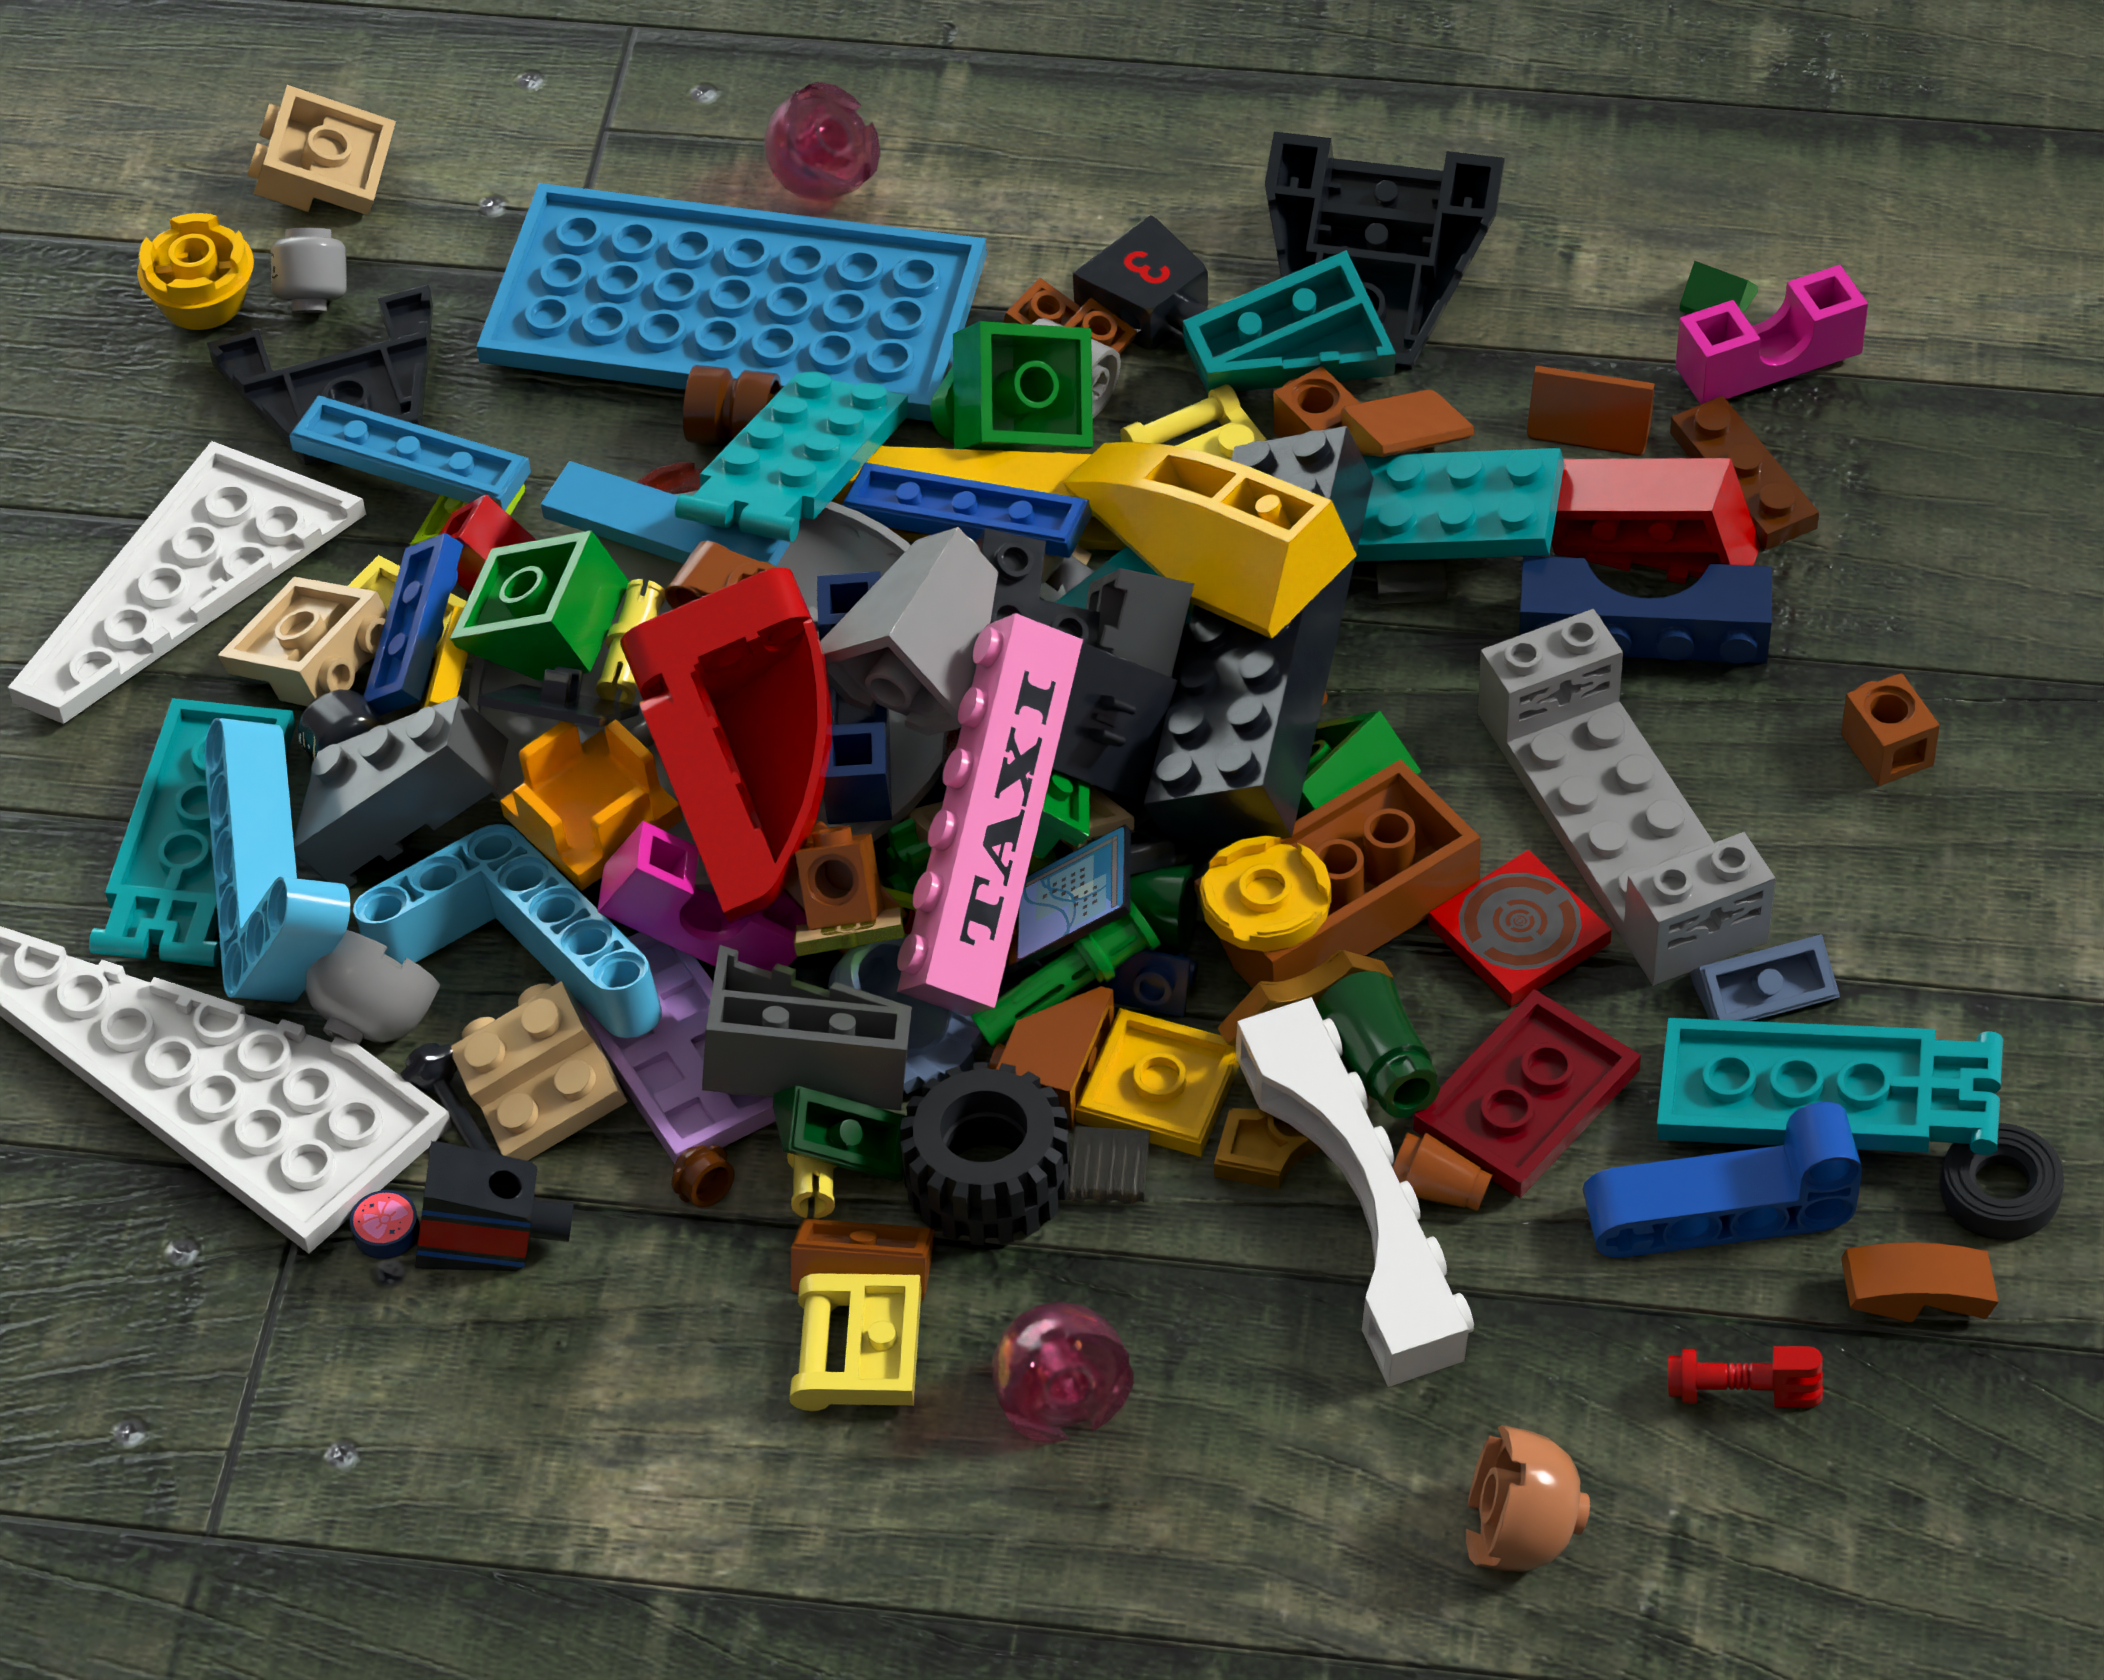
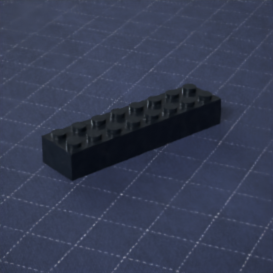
[1144,426,1374,855]

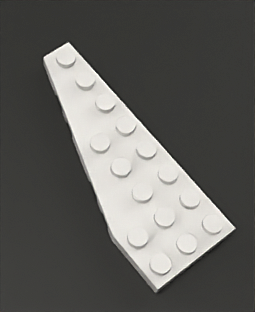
[0,926,452,1254]

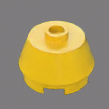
[137,213,254,330]

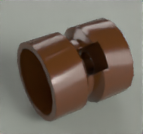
[683,365,782,445]

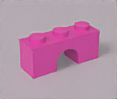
[1675,265,1868,404]
[597,821,807,972]

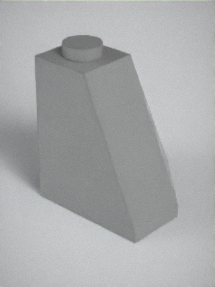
[820,527,998,736]

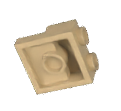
[247,85,396,215]
[217,577,388,706]
[451,981,627,1161]

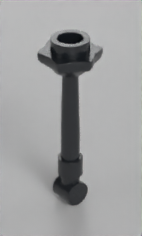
[400,1043,498,1154]

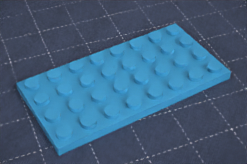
[476,183,987,422]

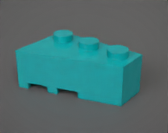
[1183,250,1396,394]

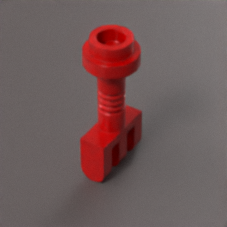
[1668,1346,1823,1408]

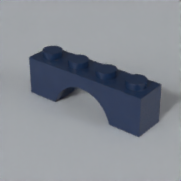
[1519,556,1772,663]
[817,571,892,824]

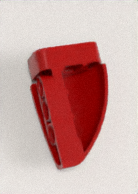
[620,567,832,924]

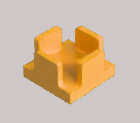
[500,719,683,891]

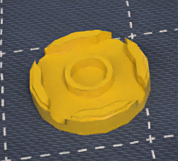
[1200,836,1331,952]

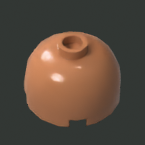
[1466,1425,1590,1572]

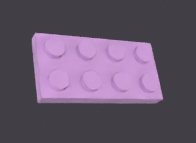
[555,932,776,1164]

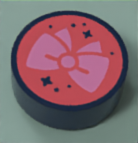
[350,1190,420,1259]

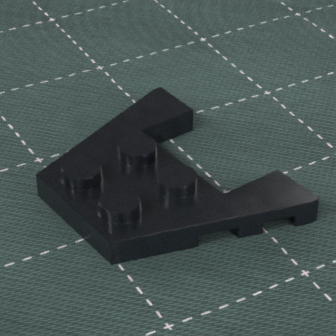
[207,285,433,465]

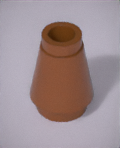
[1392,1133,1493,1212]

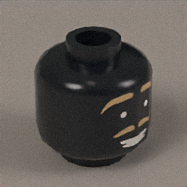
[298,689,385,762]

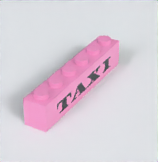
[897,613,1083,1016]

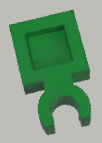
[883,818,932,894]

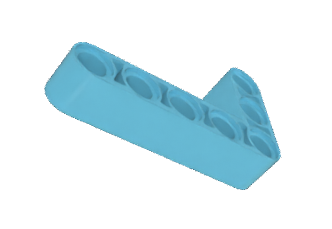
[205,718,350,1003]
[353,824,662,1038]

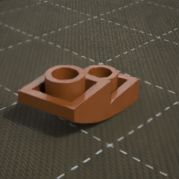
[1003,277,1138,354]
[1841,1242,1999,1322]

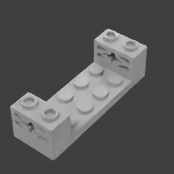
[1478,609,1776,986]

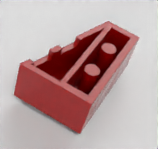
[1551,458,1761,585]

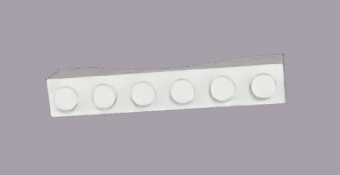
[1235,997,1474,1387]

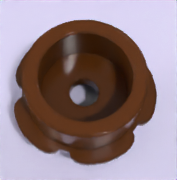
[671,1144,735,1207]

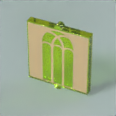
[794,907,905,956]

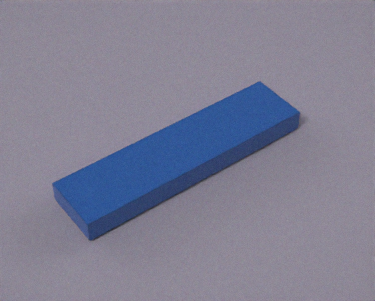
[841,463,1092,558]

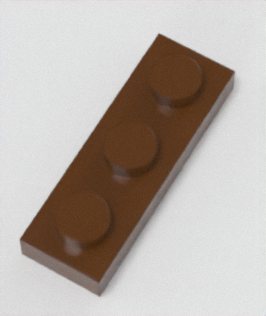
[1670,396,1819,551]

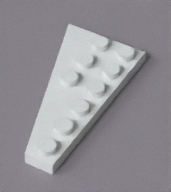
[8,441,366,724]

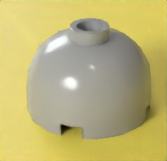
[305,930,440,1045]

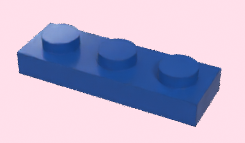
[364,533,463,716]

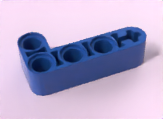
[1582,1102,1862,1258]

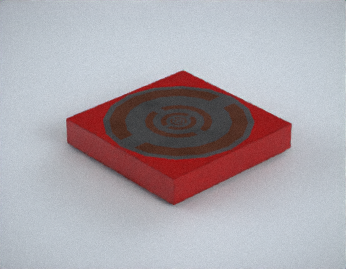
[1428,850,1612,1007]

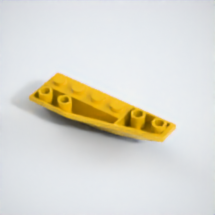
[1063,442,1357,639]

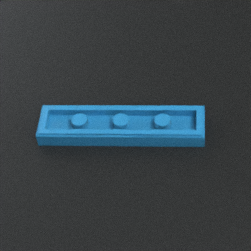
[289,395,531,511]
[541,461,789,567]

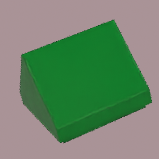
[1679,261,1758,314]

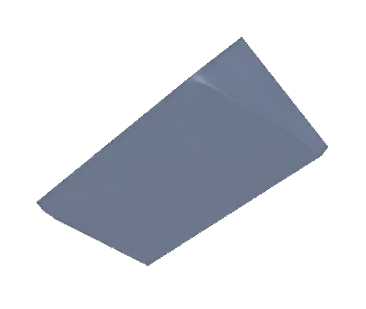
[1689,934,1840,1021]

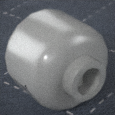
[271,228,347,313]

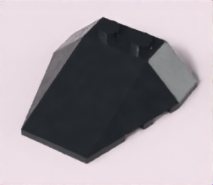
[1265,132,1505,369]

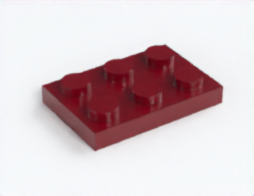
[1413,989,1641,1199]

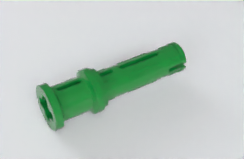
[970,901,1161,1050]

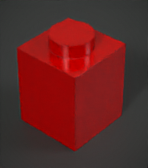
[439,494,536,594]

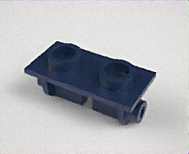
[1062,944,1198,1018]

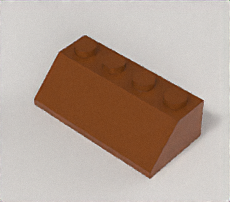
[1194,759,1481,988]

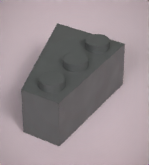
[1086,568,1194,777]
[294,696,509,888]
[702,945,912,1110]

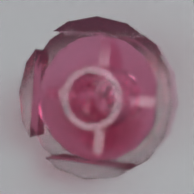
[763,82,881,202]
[992,1301,1134,1443]

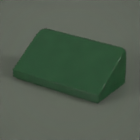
[773,1085,907,1182]

